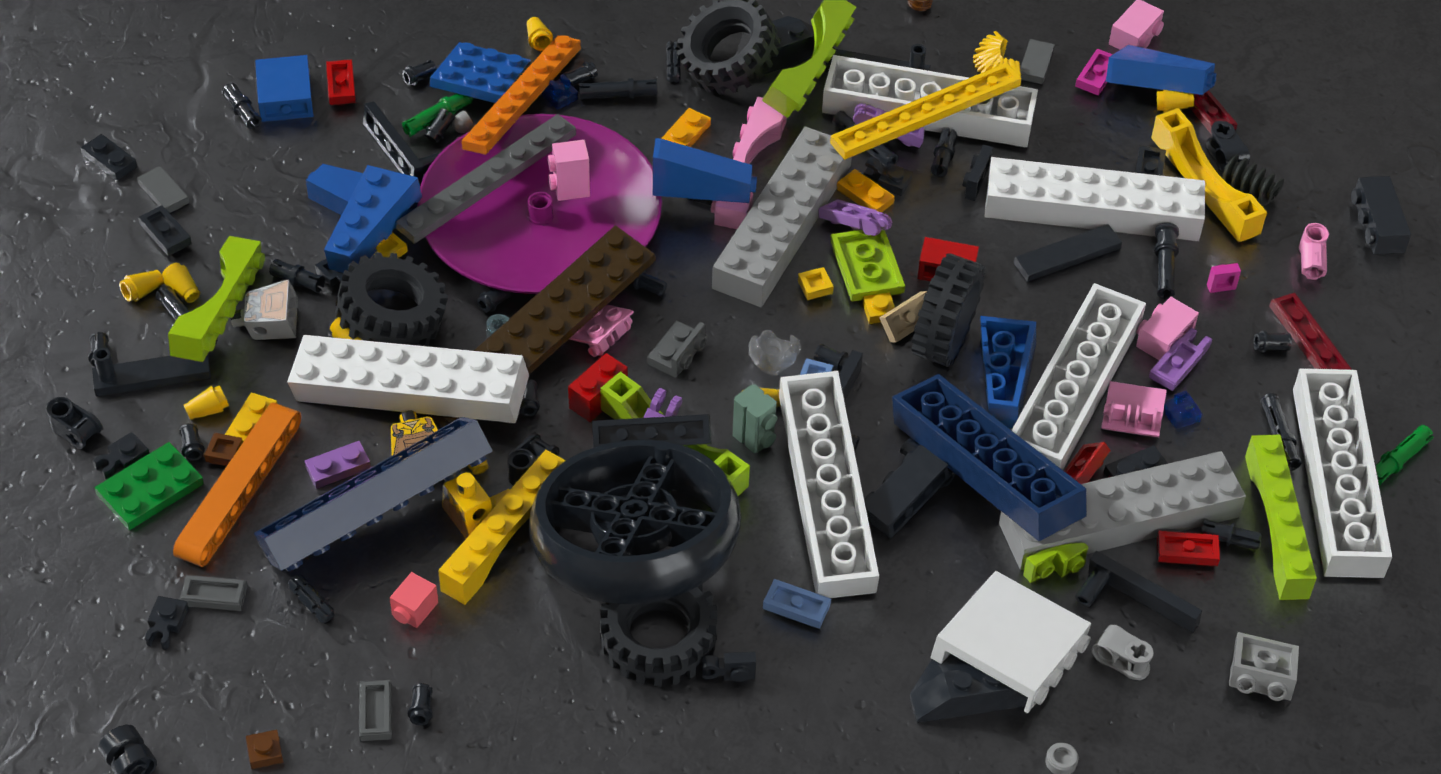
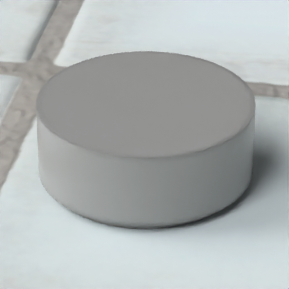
[1045,743,1079,774]

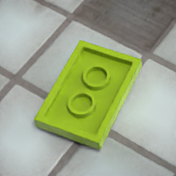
[831,230,905,302]

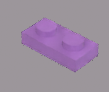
[305,441,371,489]

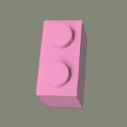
[1109,0,1164,50]
[548,140,590,201]
[1136,297,1199,360]

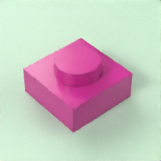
[1207,263,1241,293]

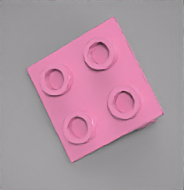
[569,305,634,357]
[1101,381,1167,438]

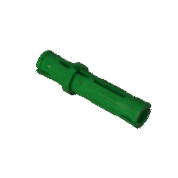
[402,93,473,137]
[1375,425,1434,485]

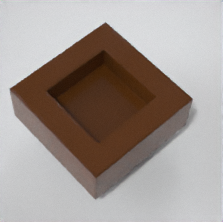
[204,432,243,466]
[246,729,283,769]

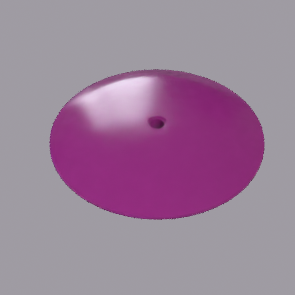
[418,114,662,294]

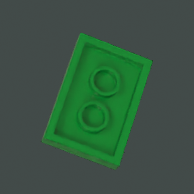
[94,442,204,531]

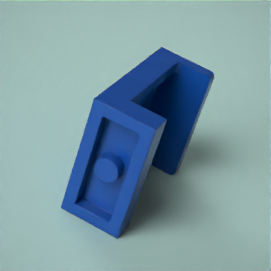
[255,55,314,122]

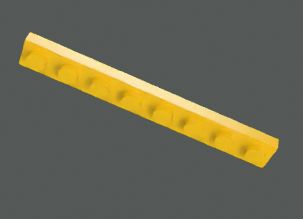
[830,62,1022,160]

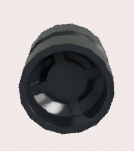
[98,724,157,774]

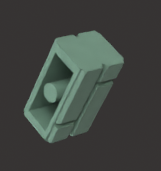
[733,384,778,453]

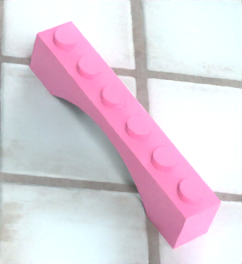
[711,97,787,229]

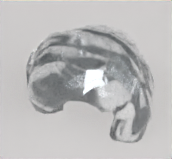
[748,330,801,376]

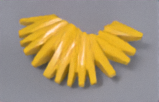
[973,31,1021,77]

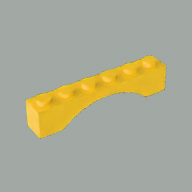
[1151,108,1267,243]
[438,450,566,605]

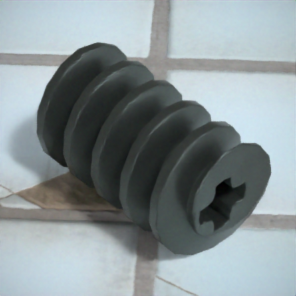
[1222,154,1284,206]

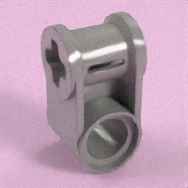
[1091,625,1154,680]

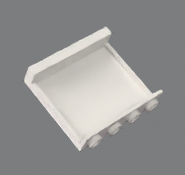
[931,571,1091,713]

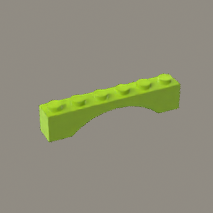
[762,0,856,118]
[168,236,265,362]
[600,372,750,496]
[1245,435,1317,600]

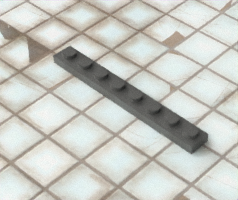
[396,114,576,244]

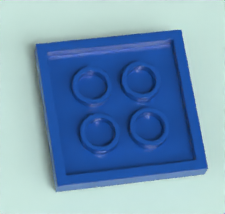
[430,42,531,103]

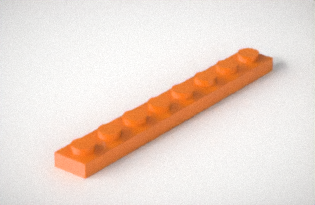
[461,35,581,155]

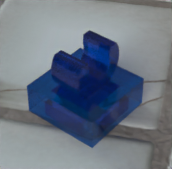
[542,74,578,110]
[1163,391,1203,429]

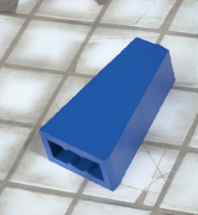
[1106,45,1217,95]
[652,138,757,203]
[306,164,418,231]

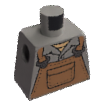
[230,280,298,340]

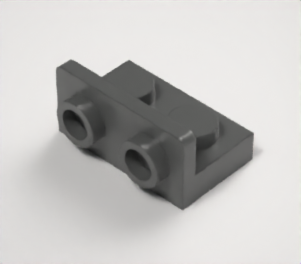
[647,320,707,378]

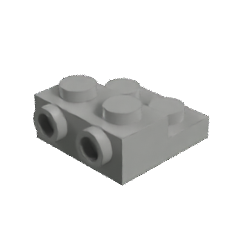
[1229,632,1299,701]

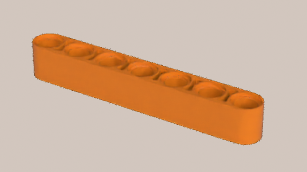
[173,402,302,567]

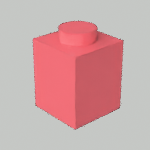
[390,572,438,628]

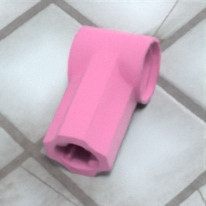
[1298,223,1329,280]

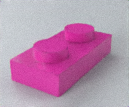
[1075,49,1113,96]

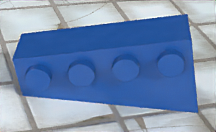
[324,165,423,273]
[980,316,1037,428]

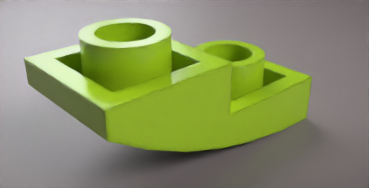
[1023,543,1089,583]

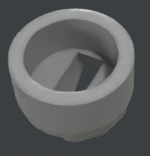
[452,110,474,133]

